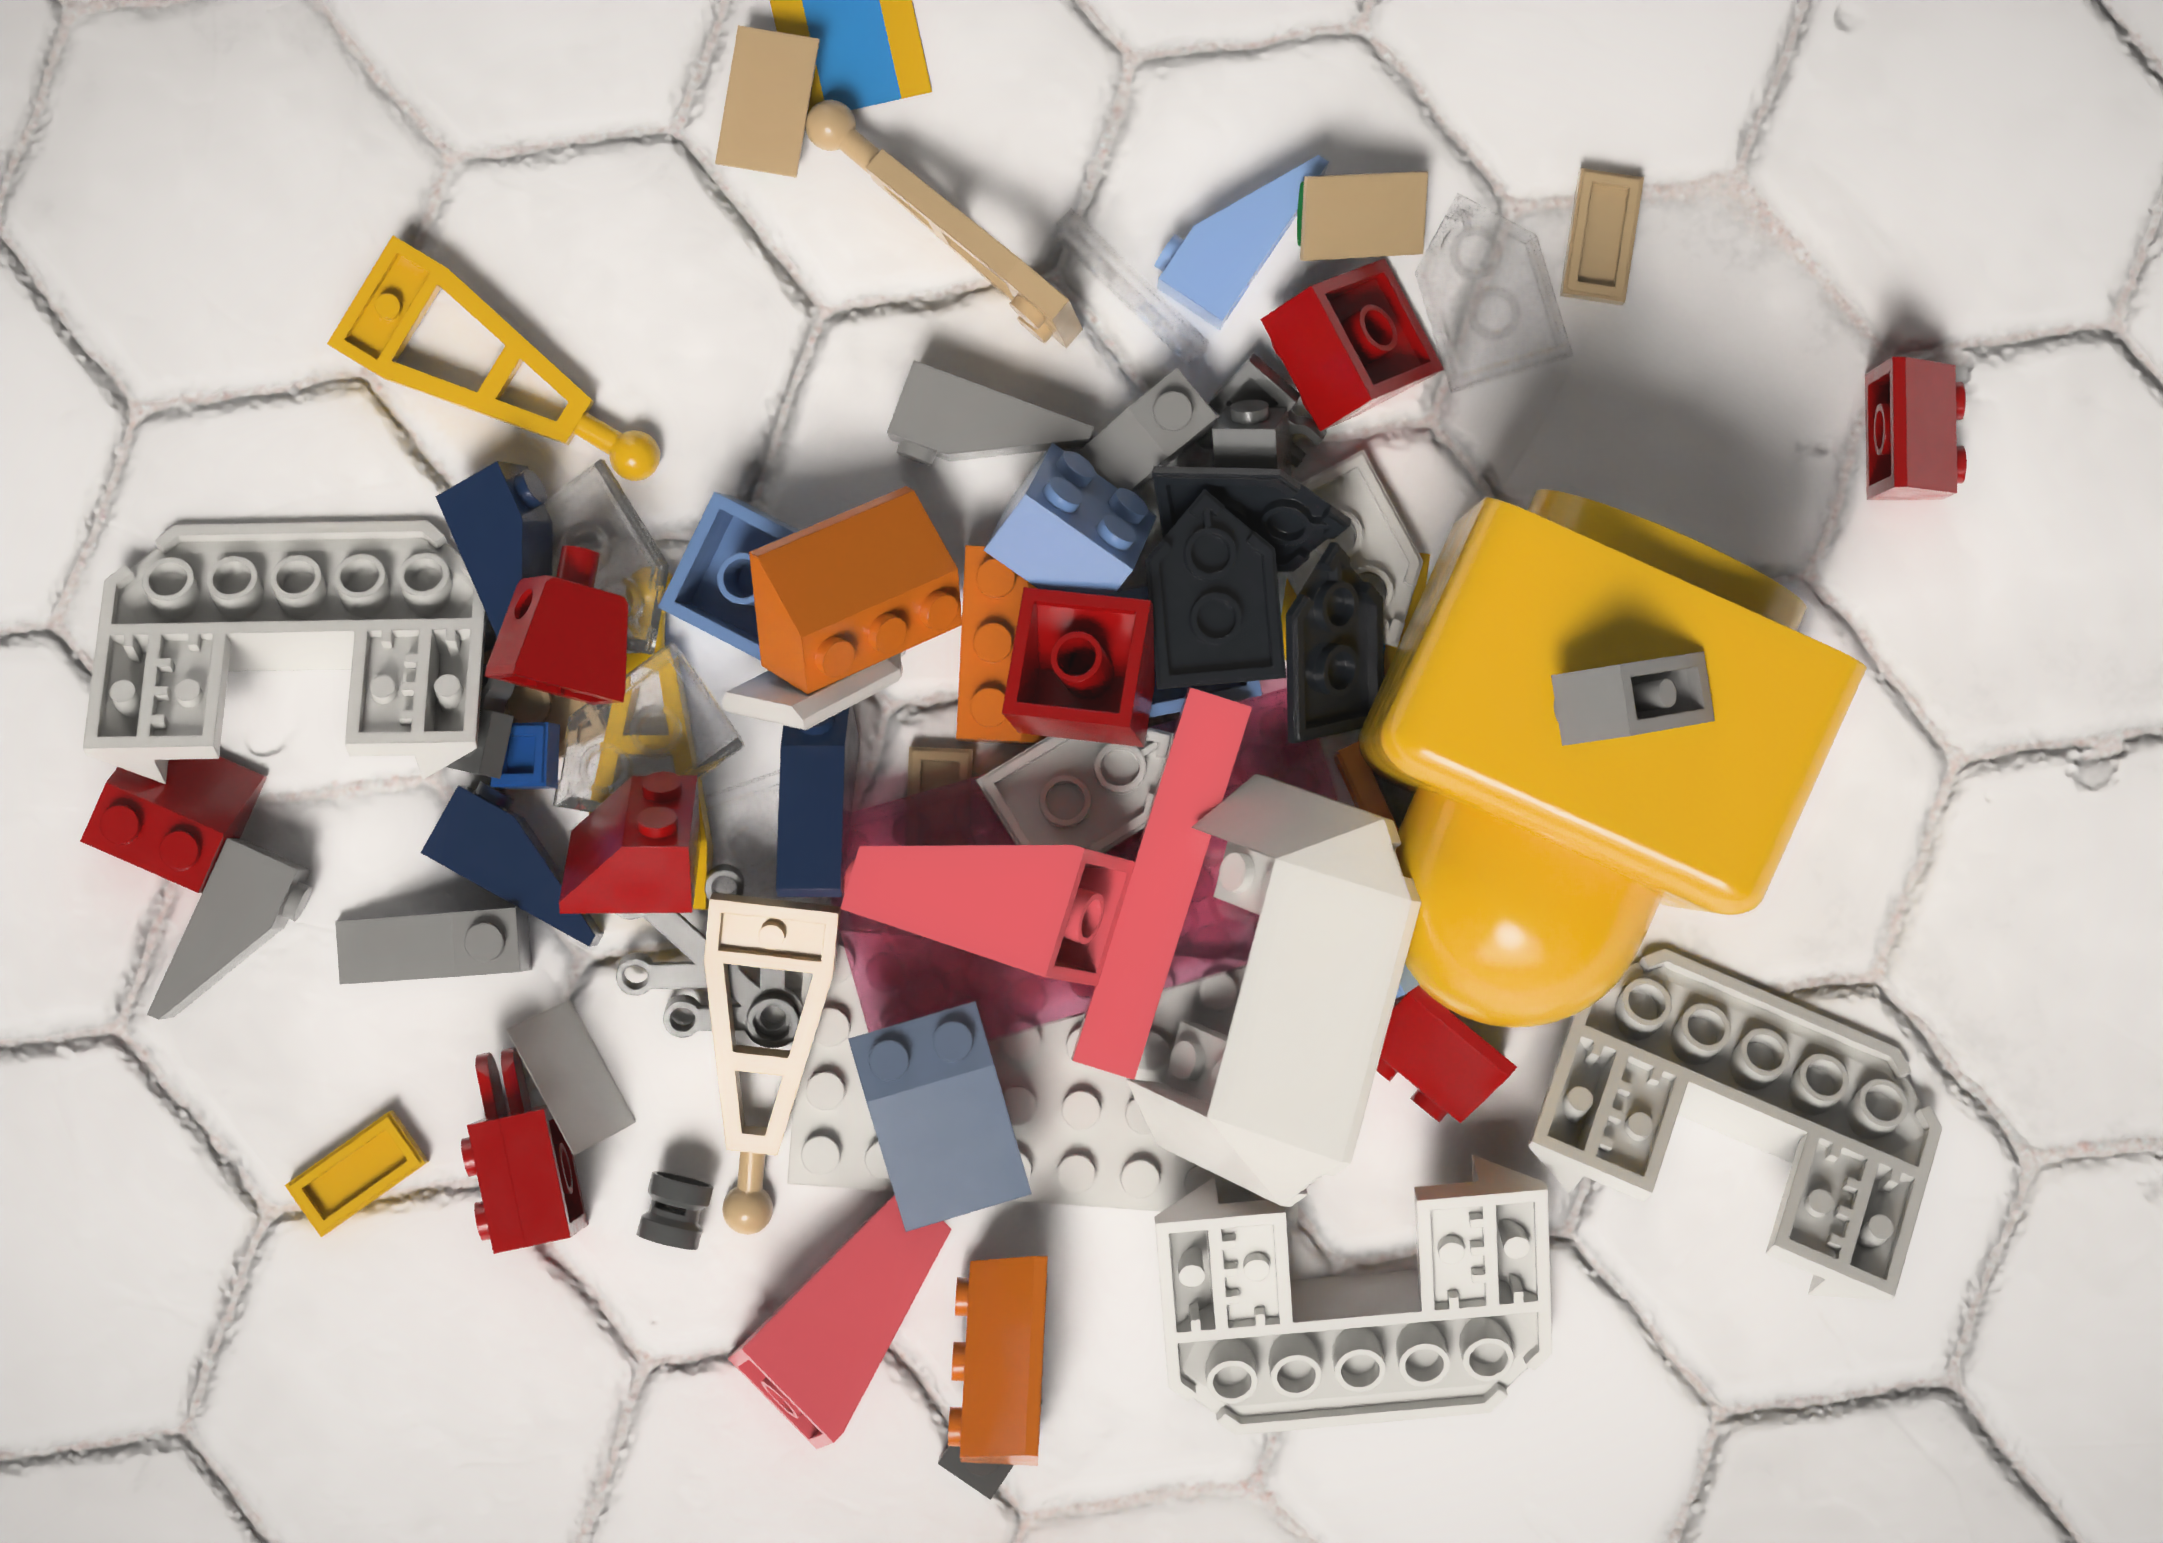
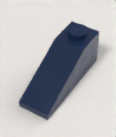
[435,461,553,637]
[776,706,860,897]
[421,781,604,947]

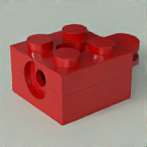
[461,1047,588,1254]

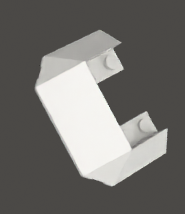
[82,520,487,784]
[1125,774,1421,1207]
[1528,949,1943,1301]
[1154,1155,1552,1435]

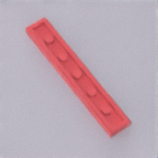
[1071,687,1252,1080]

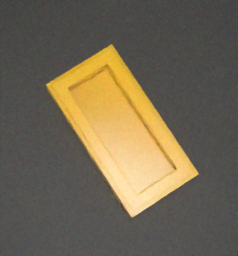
[284,1110,429,1237]

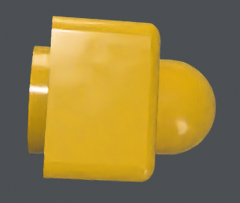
[1357,489,1867,1028]

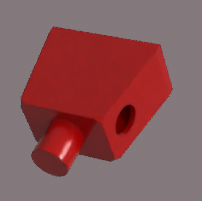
[485,546,629,705]

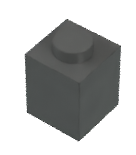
[1212,400,1292,476]

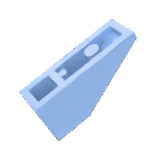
[1154,155,1329,330]

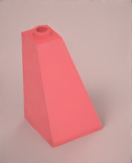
[840,845,1136,987]
[727,1194,952,1449]

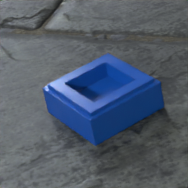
[490,722,560,789]

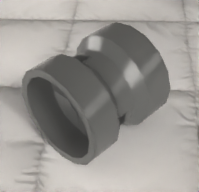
[636,1171,714,1250]

